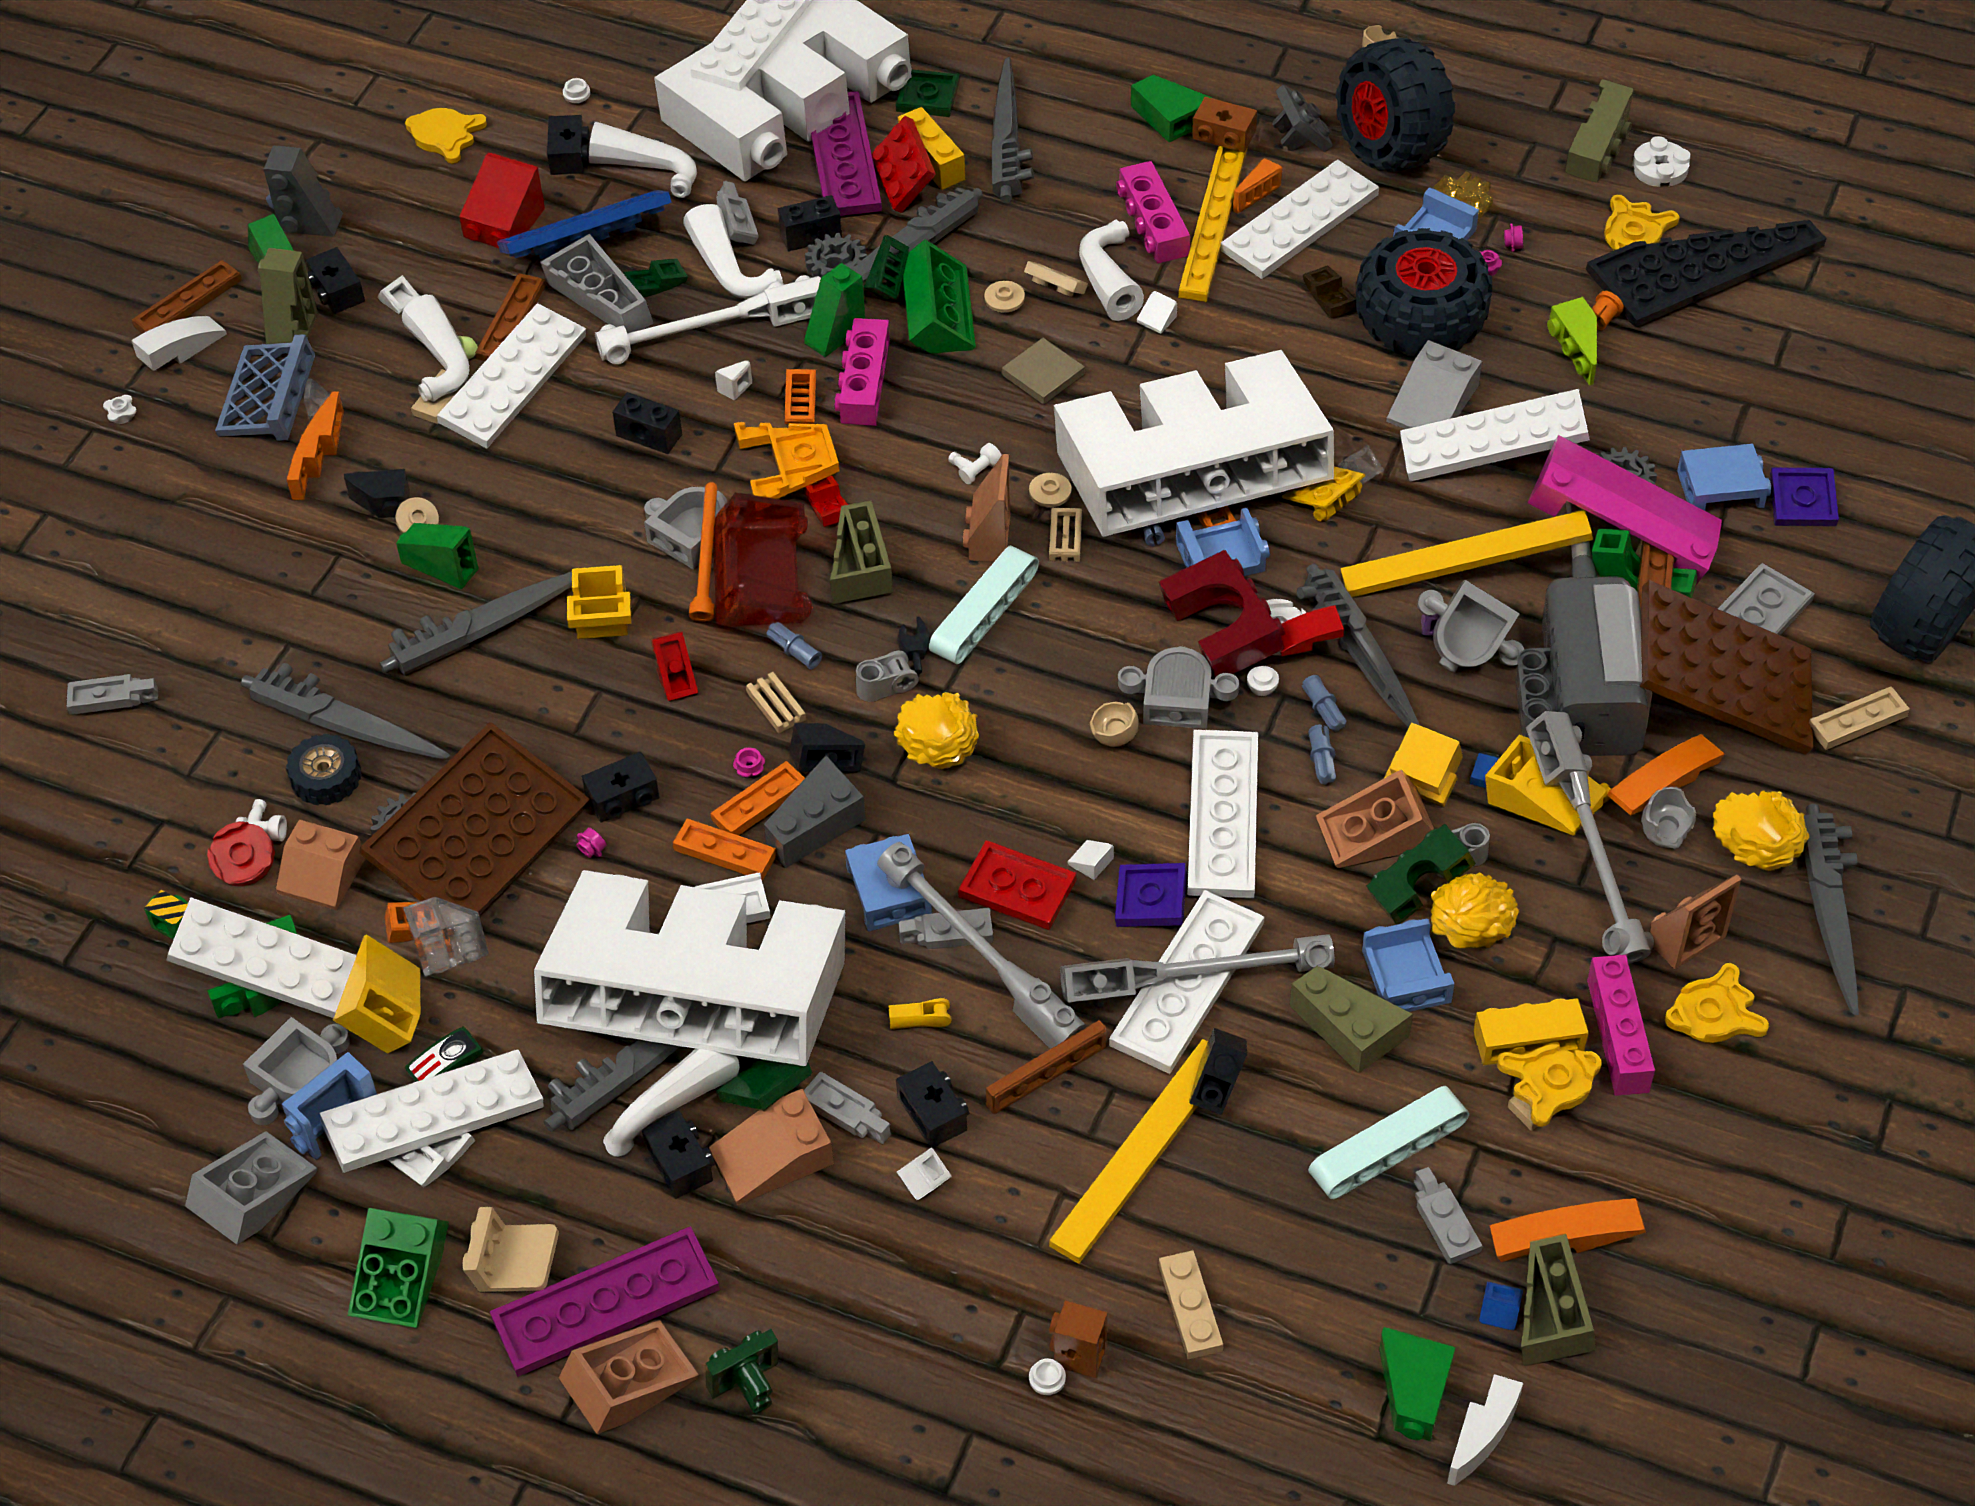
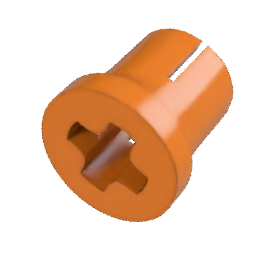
[1591,291,1624,330]

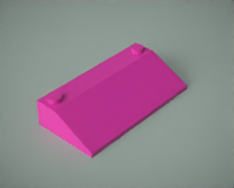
[1528,435,1722,585]

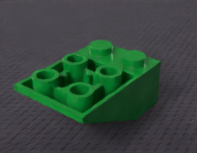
[347,1208,449,1328]

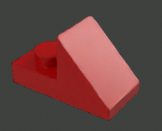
[650,631,698,701]

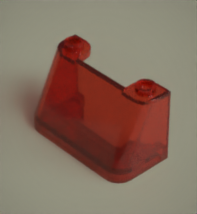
[713,492,812,627]

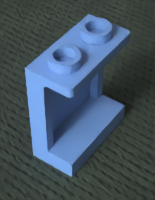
[1393,187,1479,241]
[1677,444,1771,511]
[1176,508,1270,576]
[845,834,932,931]
[1362,919,1454,1012]
[282,1052,377,1160]

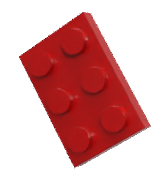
[872,116,936,213]
[958,840,1077,930]

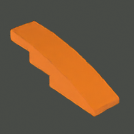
[287,391,344,500]
[1607,734,1725,816]
[1489,1198,1646,1262]

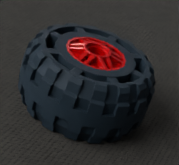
[1336,38,1455,172]
[1356,228,1492,357]
[1870,515,1975,663]

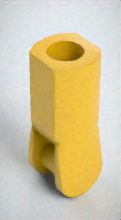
[888,998,952,1029]

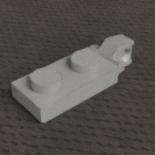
[716,181,759,245]
[67,674,158,715]
[899,908,993,950]
[804,1072,891,1144]
[1414,1167,1483,1264]

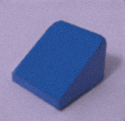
[1479,1282,1523,1330]

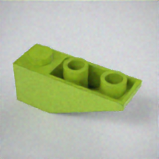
[1547,297,1597,386]

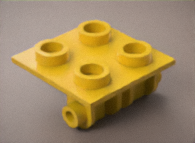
[1282,466,1365,522]

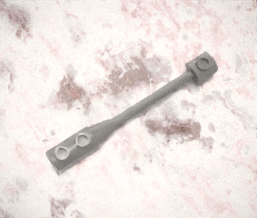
[1526,711,1654,964]
[877,842,1086,1049]
[1060,934,1335,1002]

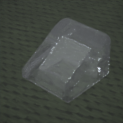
[304,378,330,420]
[1338,445,1384,484]

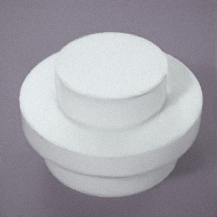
[563,78,590,103]
[1247,666,1279,696]
[1029,1358,1066,1395]

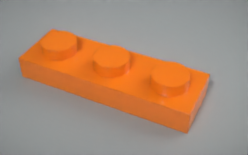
[711,761,805,836]
[673,818,777,881]

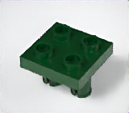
[705,1329,778,1414]

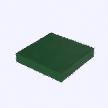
[896,69,960,117]
[716,1059,813,1110]

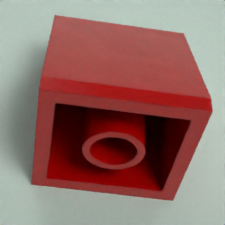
[459,152,545,248]

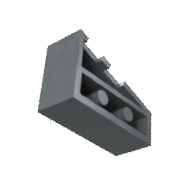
[263,145,343,237]
[764,756,866,869]

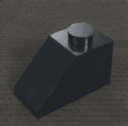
[344,469,410,518]
[789,723,865,772]

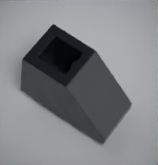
[1189,1028,1247,1115]

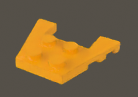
[734,422,840,507]

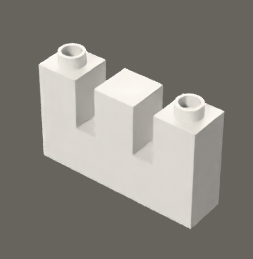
[654,0,911,181]
[1054,350,1334,537]
[534,870,845,1066]

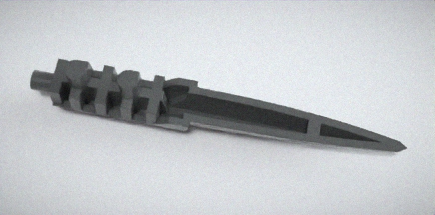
[992,57,1034,203]
[852,187,983,282]
[1297,564,1420,728]
[379,572,572,676]
[241,663,450,759]
[1803,804,1859,1015]
[544,1040,680,1132]

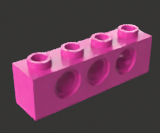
[1116,161,1190,264]
[835,318,890,426]
[1587,955,1655,1096]

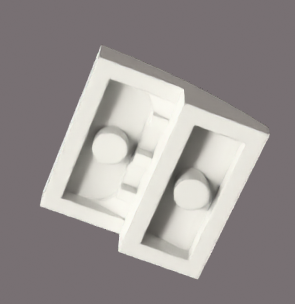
[386,1133,475,1188]

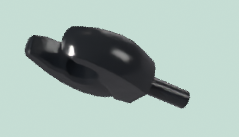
[897,617,930,674]

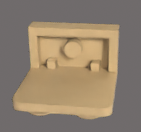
[463,1207,559,1292]

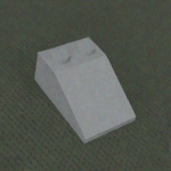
[1386,340,1482,429]
[185,1131,317,1244]

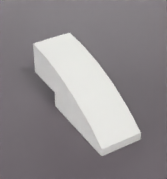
[131,316,227,371]
[1447,1374,1523,1486]

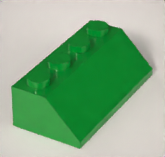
[903,239,976,354]

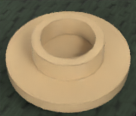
[984,281,1025,312]
[1029,473,1071,507]
[395,497,439,533]

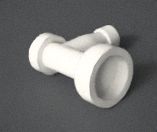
[948,443,1002,484]
[236,799,287,841]

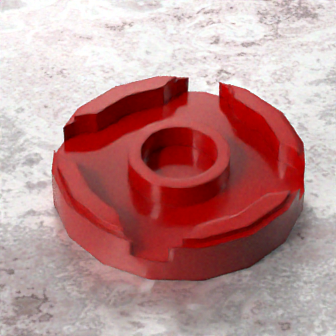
[207,821,275,887]

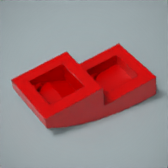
[803,475,848,527]
[1280,605,1344,656]

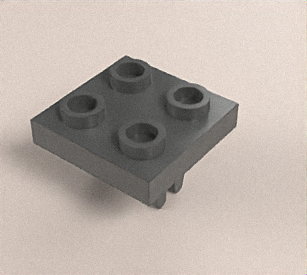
[1272,84,1333,152]

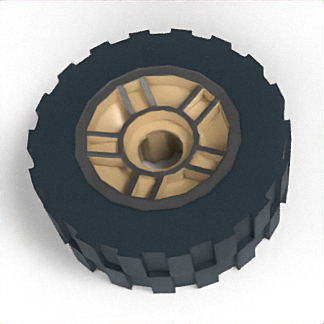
[286,734,362,806]

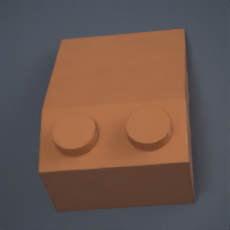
[963,454,1011,562]
[1315,769,1434,868]
[1650,875,1742,969]
[709,1089,834,1205]
[559,1320,699,1434]

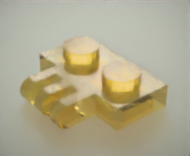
[1433,171,1493,222]

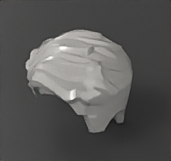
[1641,787,1696,849]

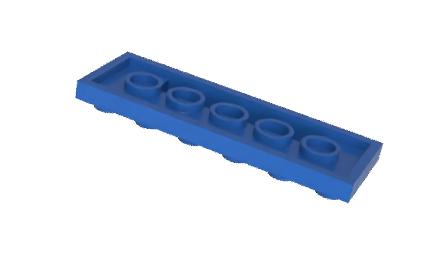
[497,190,672,259]

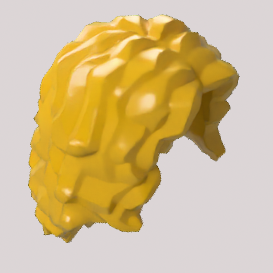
[894,692,979,769]
[1713,791,1809,871]
[1431,872,1519,948]

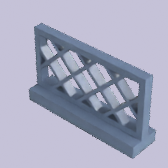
[215,334,315,441]

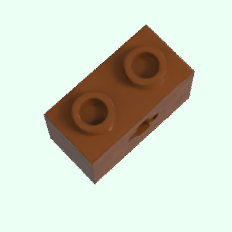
[1192,97,1257,153]
[1049,1300,1108,1378]

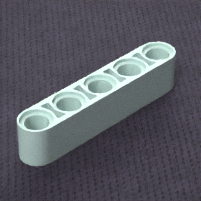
[929,545,1039,665]
[1308,1086,1469,1199]

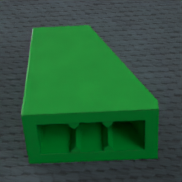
[1131,75,1212,143]
[248,214,294,264]
[804,263,865,357]
[396,523,479,590]
[1379,1327,1456,1441]

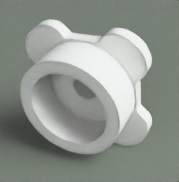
[103,395,137,424]

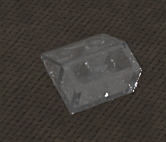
[403,897,489,976]

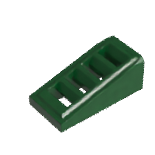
[864,235,910,300]

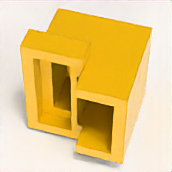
[567,565,632,639]
[1384,722,1463,807]

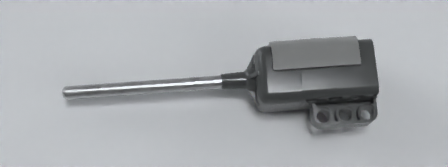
[1515,443,1652,756]

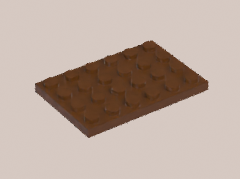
[1640,580,1813,755]
[359,722,590,934]

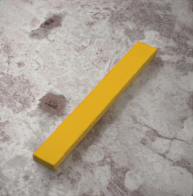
[1178,146,1248,302]
[1340,510,1593,597]
[1049,1039,1208,1264]

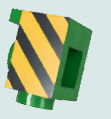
[144,890,189,940]

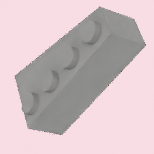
[540,234,653,333]

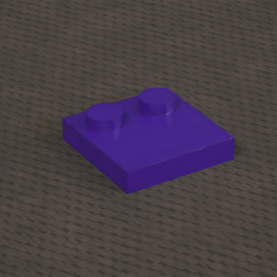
[1770,467,1839,526]
[1115,863,1187,927]

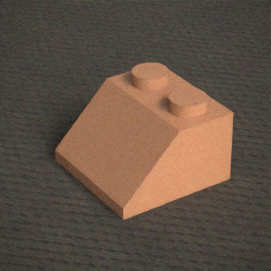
[276,820,365,910]

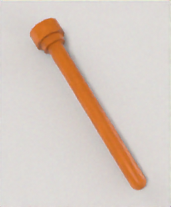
[689,482,717,622]

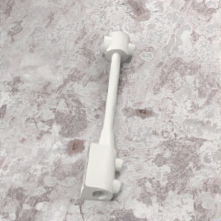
[595,275,821,364]

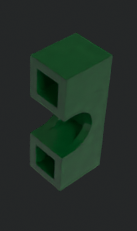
[1366,824,1476,925]

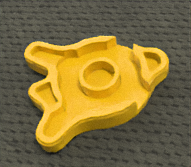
[405,108,487,164]
[1604,195,1680,251]
[1665,963,1769,1043]
[1497,1044,1602,1127]

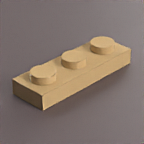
[1809,686,1910,750]
[1158,1250,1223,1359]

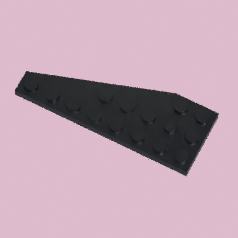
[1586,220,1827,328]

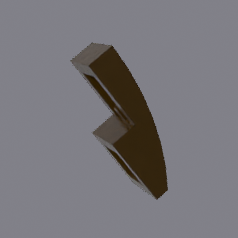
[1303,265,1356,318]

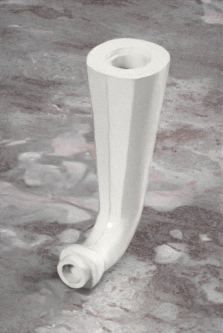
[589,122,697,198]
[683,204,783,299]
[1079,219,1144,321]
[402,294,469,402]
[603,1049,740,1157]

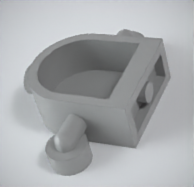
[644,487,739,570]
[1417,580,1524,673]
[1118,646,1239,729]
[243,1017,350,1125]

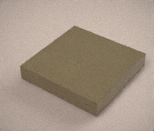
[1002,338,1085,405]

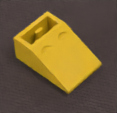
[1485,734,1607,836]
[333,935,421,1054]

